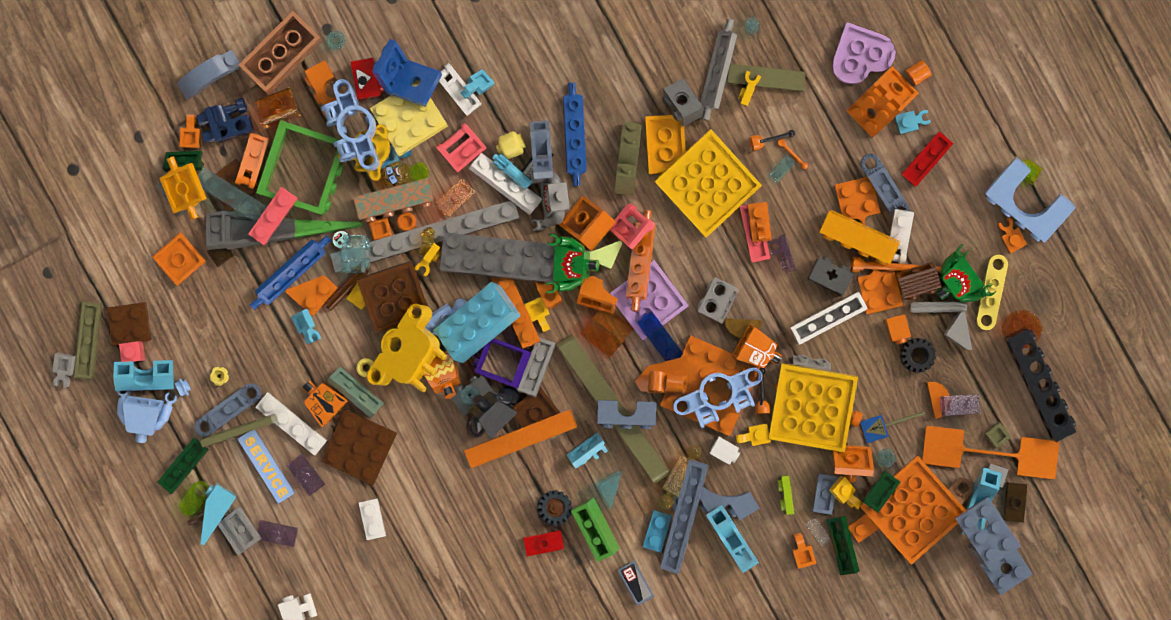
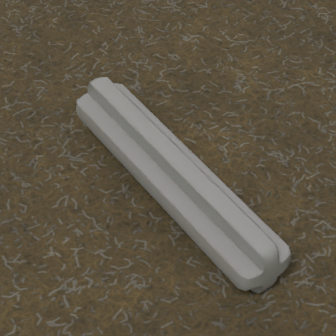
[910,302,967,313]

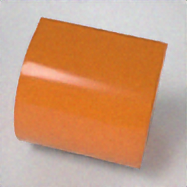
[905,60,932,86]

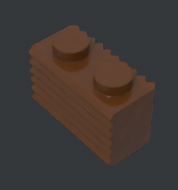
[896,262,941,300]

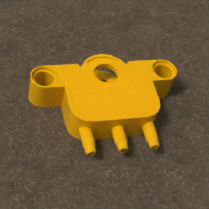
[367,304,447,392]

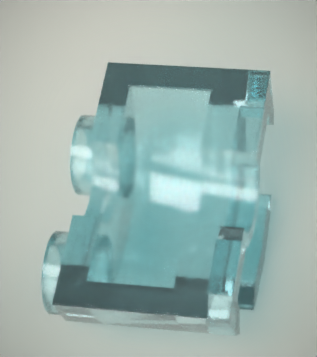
[341,234,370,273]

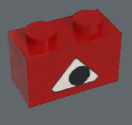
[351,57,384,101]

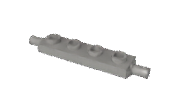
[700,19,737,121]

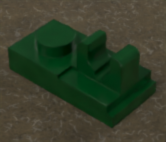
[162,151,204,172]

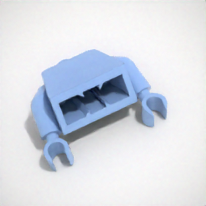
[117,391,177,443]

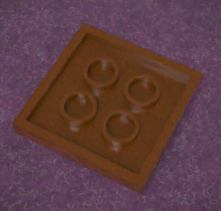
[357,260,428,333]
[321,409,398,485]

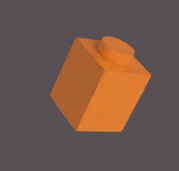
[884,314,911,344]

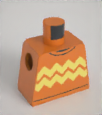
[424,351,460,399]

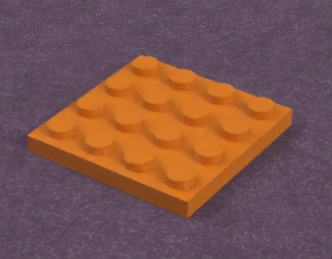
[660,335,760,436]
[859,455,966,565]

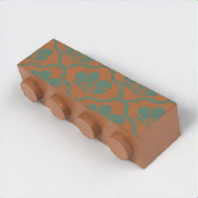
[353,178,435,223]

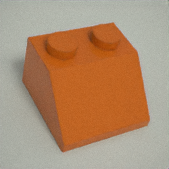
[558,195,616,251]

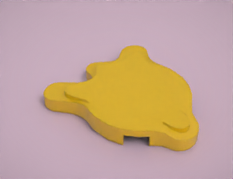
[338,124,390,181]

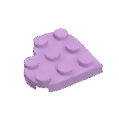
[832,22,896,84]

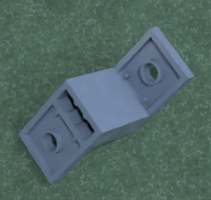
[955,497,1032,595]

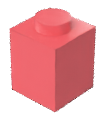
[119,341,145,362]

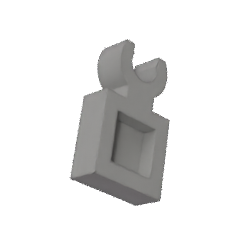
[52,352,76,388]

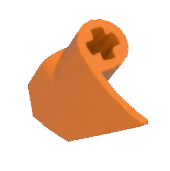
[635,356,689,393]

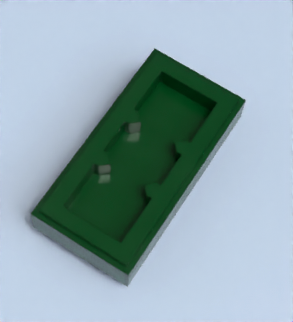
[862,470,900,513]

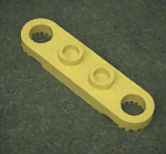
[976,255,1008,330]

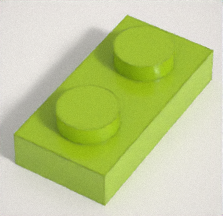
[777,475,794,515]

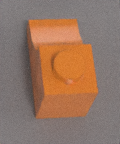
[577,276,618,314]

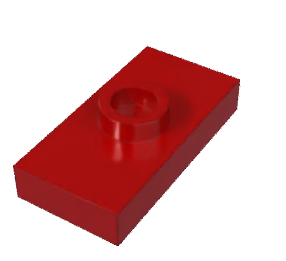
[523,530,565,557]

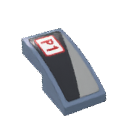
[618,561,654,606]

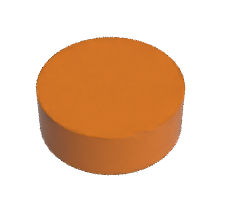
[397,212,417,231]

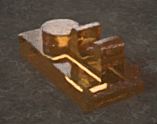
[435,178,475,217]

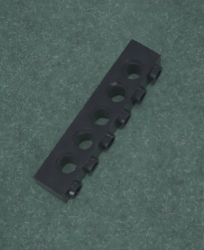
[1003,327,1076,442]

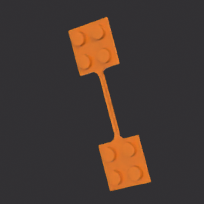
[835,177,903,315]
[922,426,1060,479]

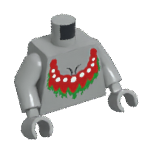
[525,172,570,231]

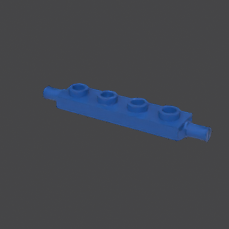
[563,82,587,186]
[249,235,332,310]

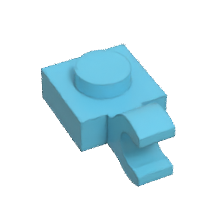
[460,69,495,99]
[291,309,321,344]

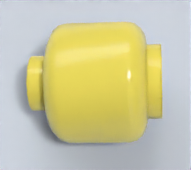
[496,131,526,159]

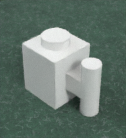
[278,593,317,620]

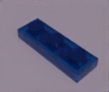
[635,309,683,361]

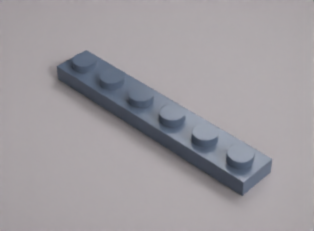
[660,459,709,574]

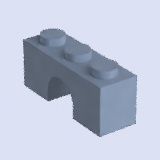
[597,400,656,429]

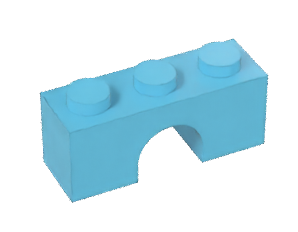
[113,360,174,391]

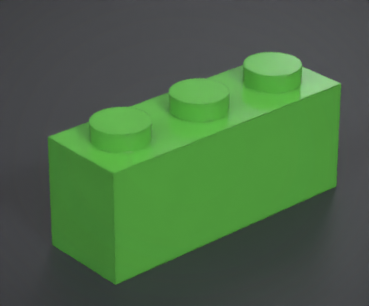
[571,497,620,562]

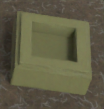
[984,422,1011,449]

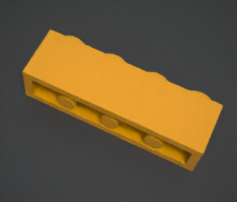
[819,210,901,265]

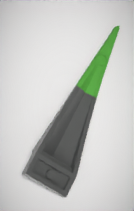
[206,211,362,250]

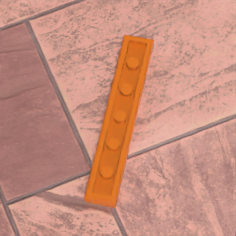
[464,409,577,468]

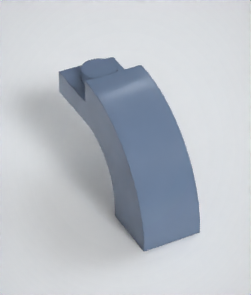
[177,50,241,100]
[530,121,553,179]

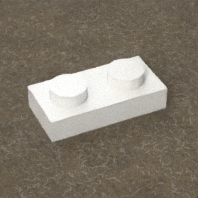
[359,498,386,540]

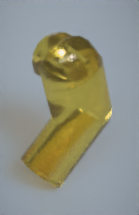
[418,227,435,256]

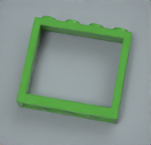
[256,120,345,216]

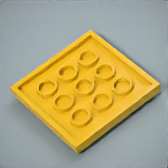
[654,129,762,238]
[769,363,858,452]

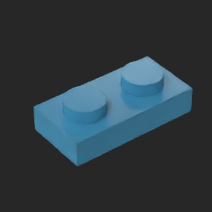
[643,510,672,552]

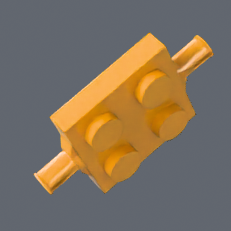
[160,157,207,220]

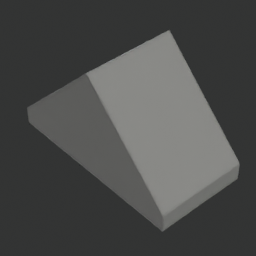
[943,312,972,350]

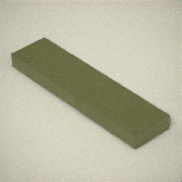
[727,64,806,92]
[73,301,102,380]
[200,414,278,447]

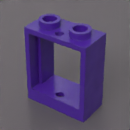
[473,338,532,388]

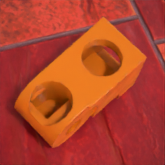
[534,281,563,310]

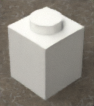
[709,436,740,465]

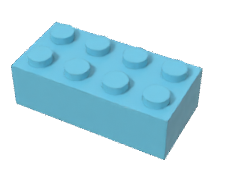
[434,282,521,363]

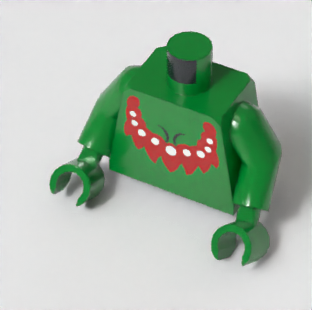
[545,233,599,294]
[935,244,997,302]

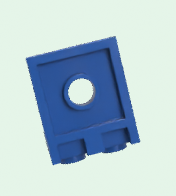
[372,39,442,107]

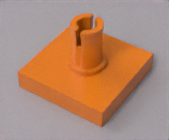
[832,445,874,483]

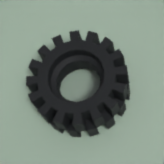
[900,338,936,373]

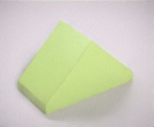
[590,241,622,269]

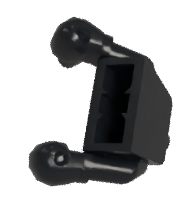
[466,386,520,438]

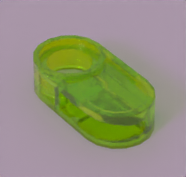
[180,481,210,516]

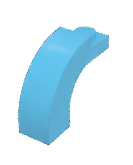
[962,468,1002,534]
[706,505,759,573]

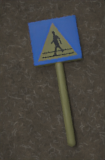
[860,411,926,443]

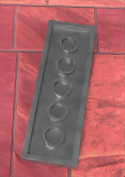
[440,232,558,283]

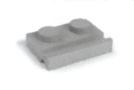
[218,507,262,555]

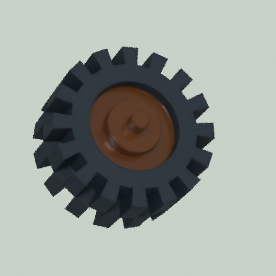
[536,490,573,526]

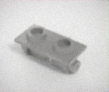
[792,355,831,372]

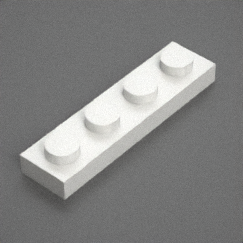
[469,153,542,215]
[255,392,328,456]

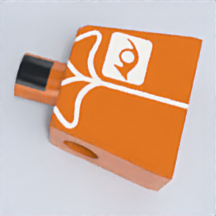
[732,323,782,368]

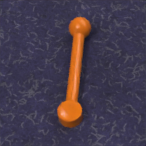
[778,139,808,170]

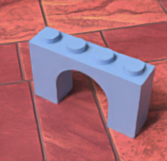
[985,156,1076,243]

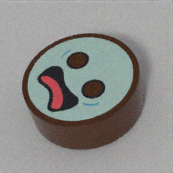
[332,230,352,250]

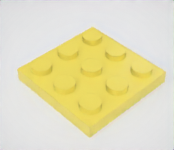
[370,80,448,157]

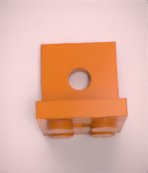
[846,66,919,138]

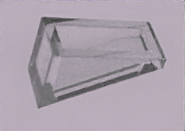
[806,518,831,547]

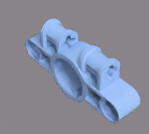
[321,79,379,171]
[673,367,762,428]

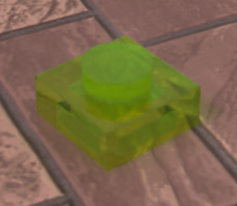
[1023,158,1043,185]

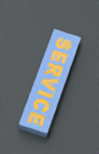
[238,430,295,504]

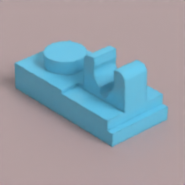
[567,433,608,468]

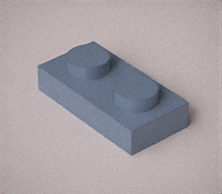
[812,473,838,515]

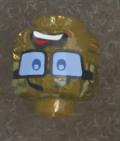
[381,161,411,187]

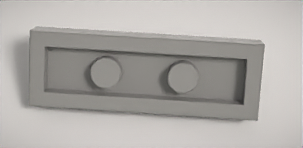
[517,337,556,398]

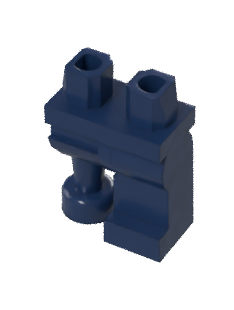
[197,97,255,143]

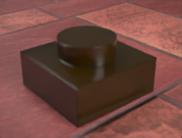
[206,248,234,267]

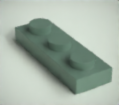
[327,367,384,418]

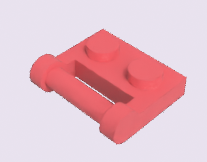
[436,122,487,173]
[610,203,655,250]

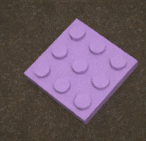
[609,260,689,340]

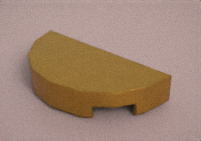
[724,318,763,338]

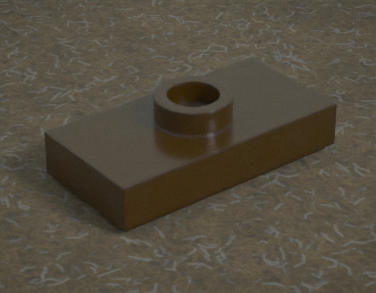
[1003,482,1027,523]

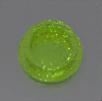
[410,162,429,181]

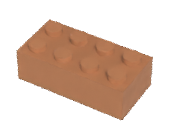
[239,11,323,95]

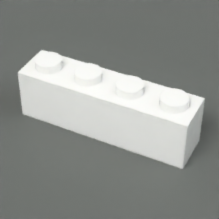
[789,292,868,345]

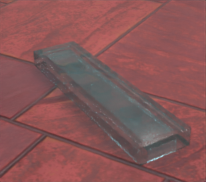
[198,167,267,222]

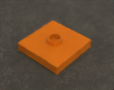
[152,232,207,286]

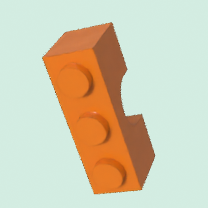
[304,60,337,117]

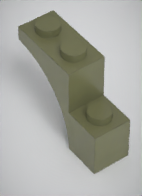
[614,121,642,195]

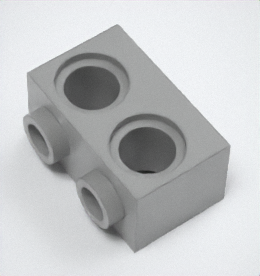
[698,277,739,324]

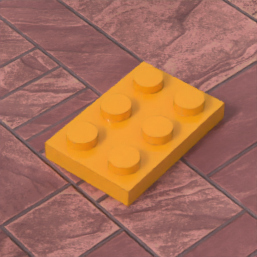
[645,115,686,174]

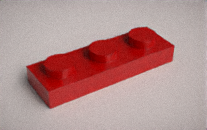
[901,131,954,187]

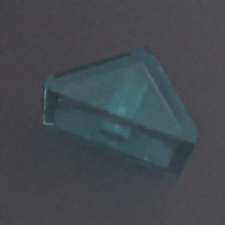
[595,470,622,509]

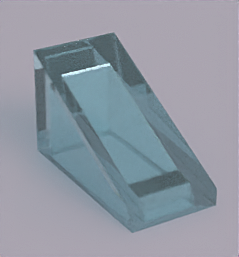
[768,155,796,183]

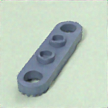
[860,153,911,217]
[195,383,262,436]

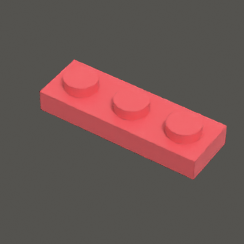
[249,187,298,245]
[739,205,771,263]

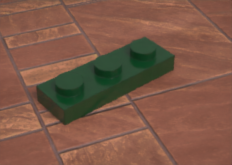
[157,437,210,494]
[826,516,860,575]

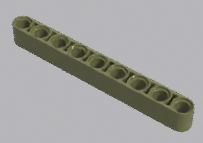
[557,334,671,484]

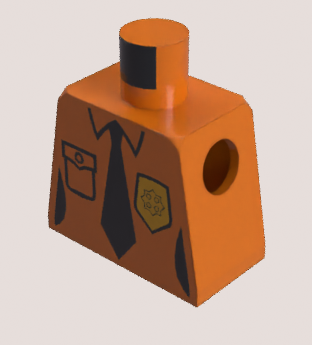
[302,380,350,427]

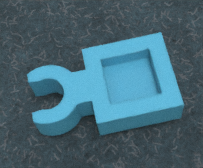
[895,110,931,135]

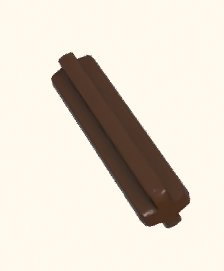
[324,265,369,311]

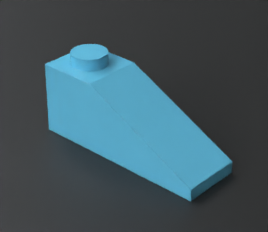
[200,482,236,546]

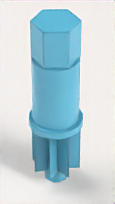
[492,154,533,190]

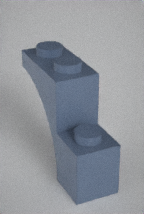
[699,487,760,520]

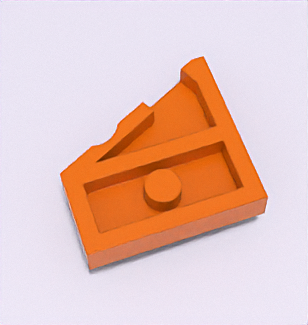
[285,275,338,316]

